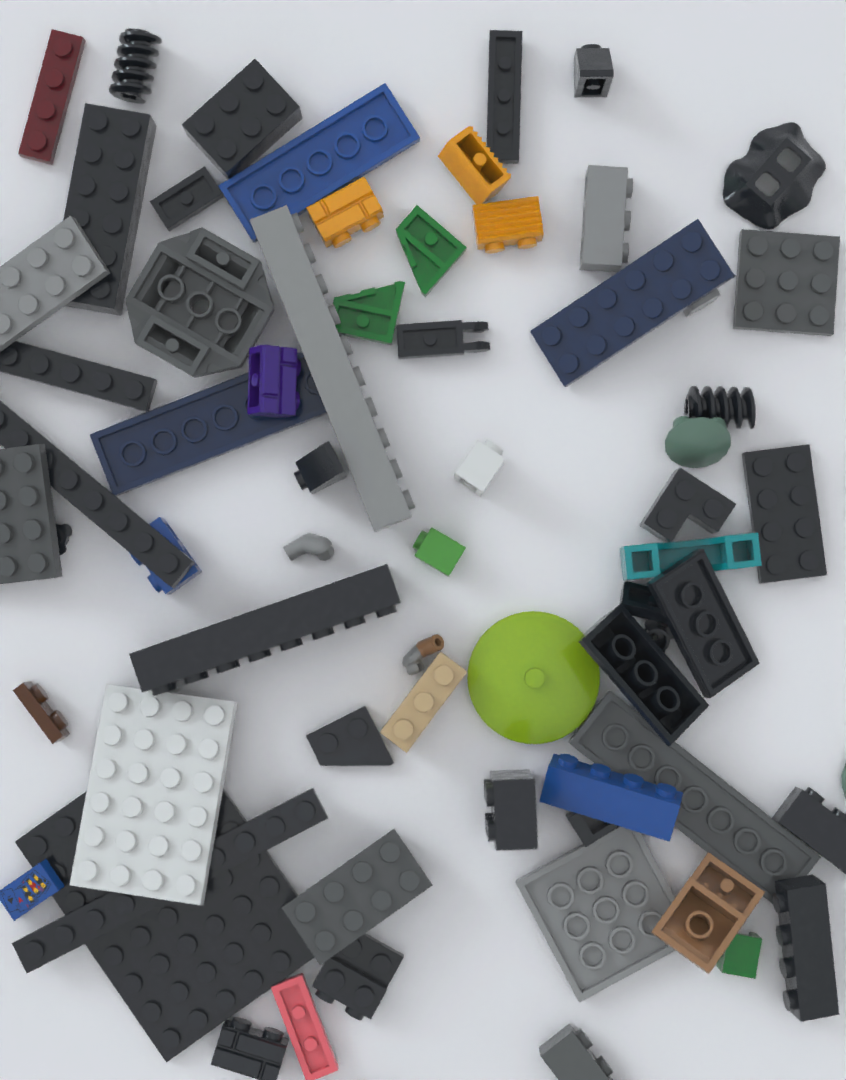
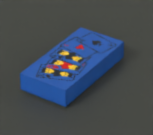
[0,859,65,921]

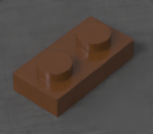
[13,681,70,744]

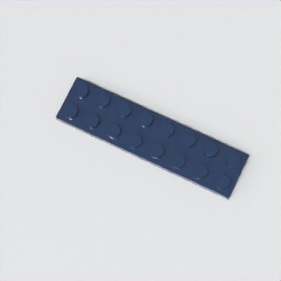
[90,352,327,496]

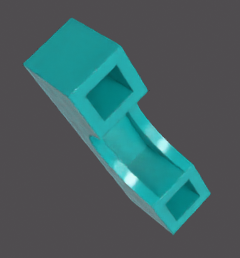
[620,532,762,581]

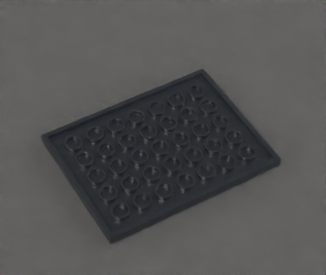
[15,787,314,1062]

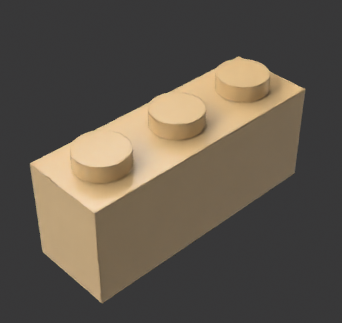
[380,651,467,753]

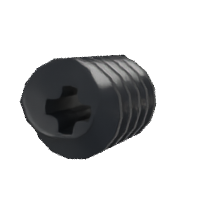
[109,28,162,104]
[684,386,756,429]

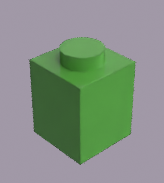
[413,527,466,577]

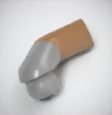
[402,634,444,676]

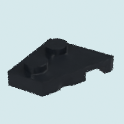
[306,705,394,766]

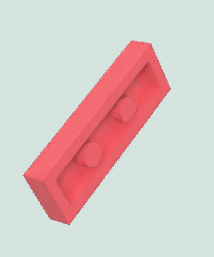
[271,973,339,1080]

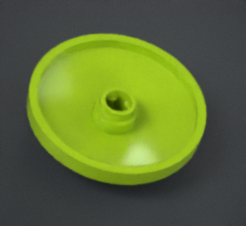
[467,611,600,744]

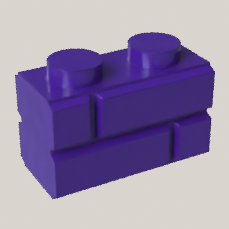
[247,345,301,418]

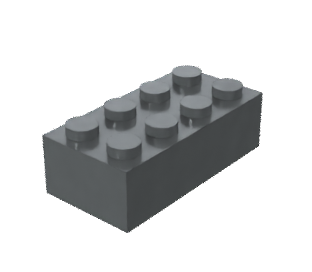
[282,829,432,965]

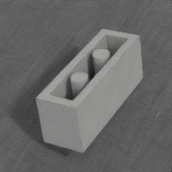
[579,165,633,272]

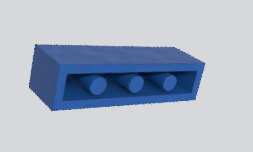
[539,754,683,842]

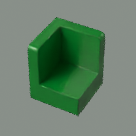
[716,932,762,979]

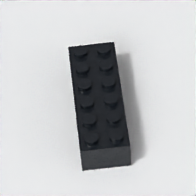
[63,103,157,316]

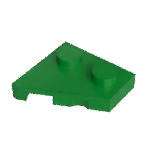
[395,205,467,297]

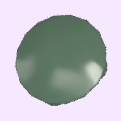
[665,416,731,468]

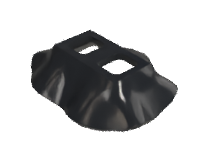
[723,122,826,229]

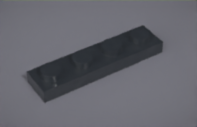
[486,30,522,164]

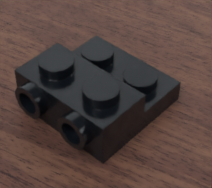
[312,933,404,1020]

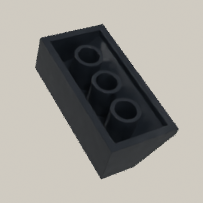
[579,603,709,747]

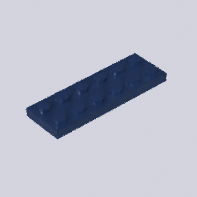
[530,219,735,387]

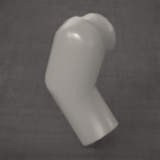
[283,533,334,561]

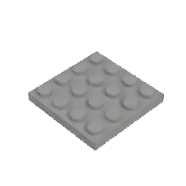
[515,826,675,1002]

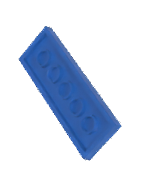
[218,83,420,243]

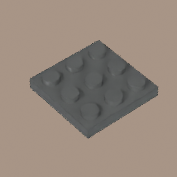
[733,229,840,336]

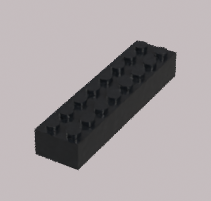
[129,564,401,696]

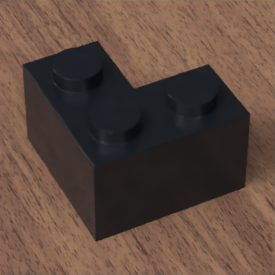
[639,467,736,543]

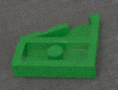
[333,281,405,345]

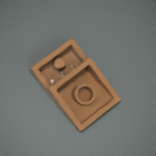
[651,852,765,975]

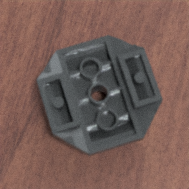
[125,227,275,378]

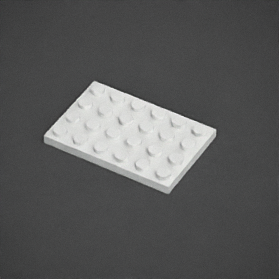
[70,684,237,905]

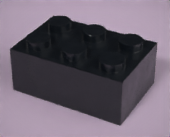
[182,59,302,180]
[484,769,538,851]

